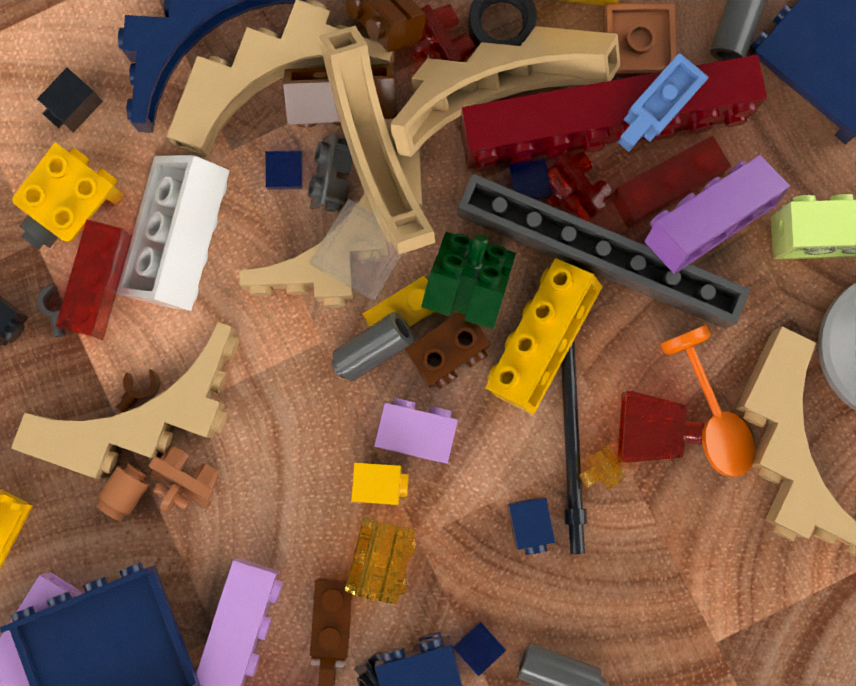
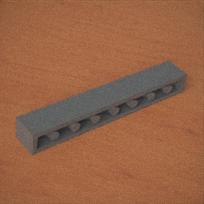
[457,174,750,329]

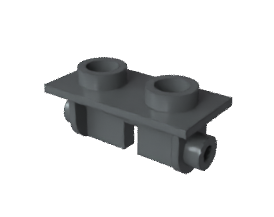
[308,133,353,213]

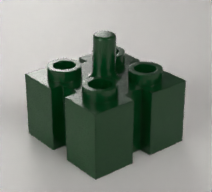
[421,232,516,329]

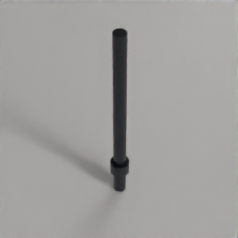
[561,339,587,554]

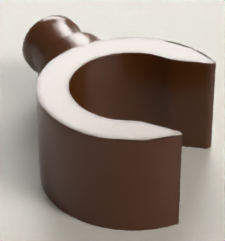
[116,369,160,413]

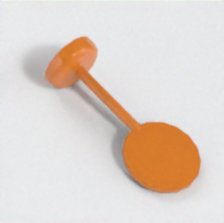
[659,324,755,478]

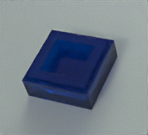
[265,151,303,190]
[509,159,552,200]
[453,621,506,676]

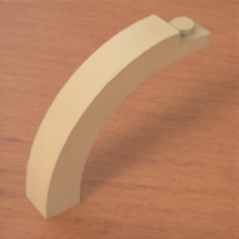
[319,26,435,254]

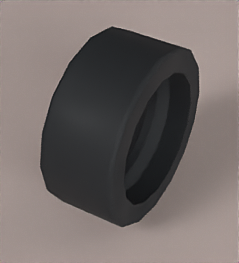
[468,0,537,47]

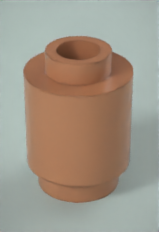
[96,463,150,521]

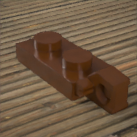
[310,579,354,686]

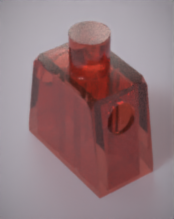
[617,391,705,463]

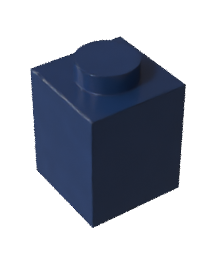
[507,497,555,555]

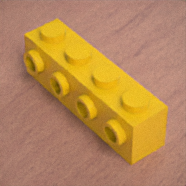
[485,258,603,415]

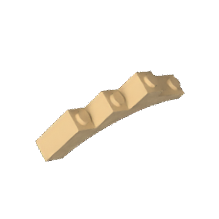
[167,0,395,157]
[391,26,621,157]
[239,119,422,307]
[11,322,239,479]
[735,326,856,557]

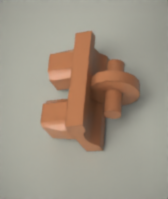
[149,446,219,513]

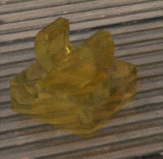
[579,444,626,490]

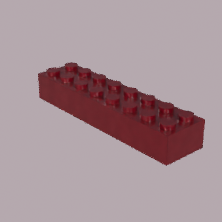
[460,54,767,172]

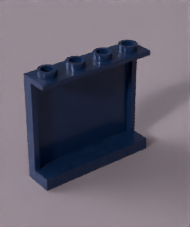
[750,0,856,145]
[0,562,201,686]

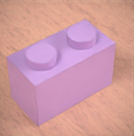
[374,398,458,464]

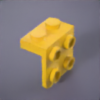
[12,142,124,243]

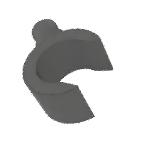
[37,284,76,337]

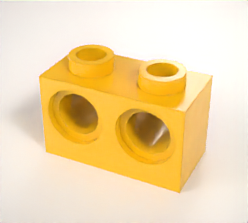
[351,462,409,505]

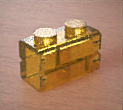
[345,517,416,604]

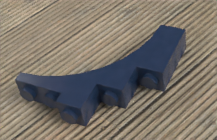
[118,0,306,133]

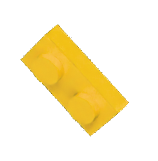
[362,275,436,328]

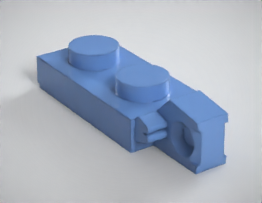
[617,53,709,152]

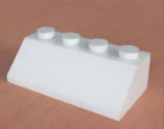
[116,155,230,311]

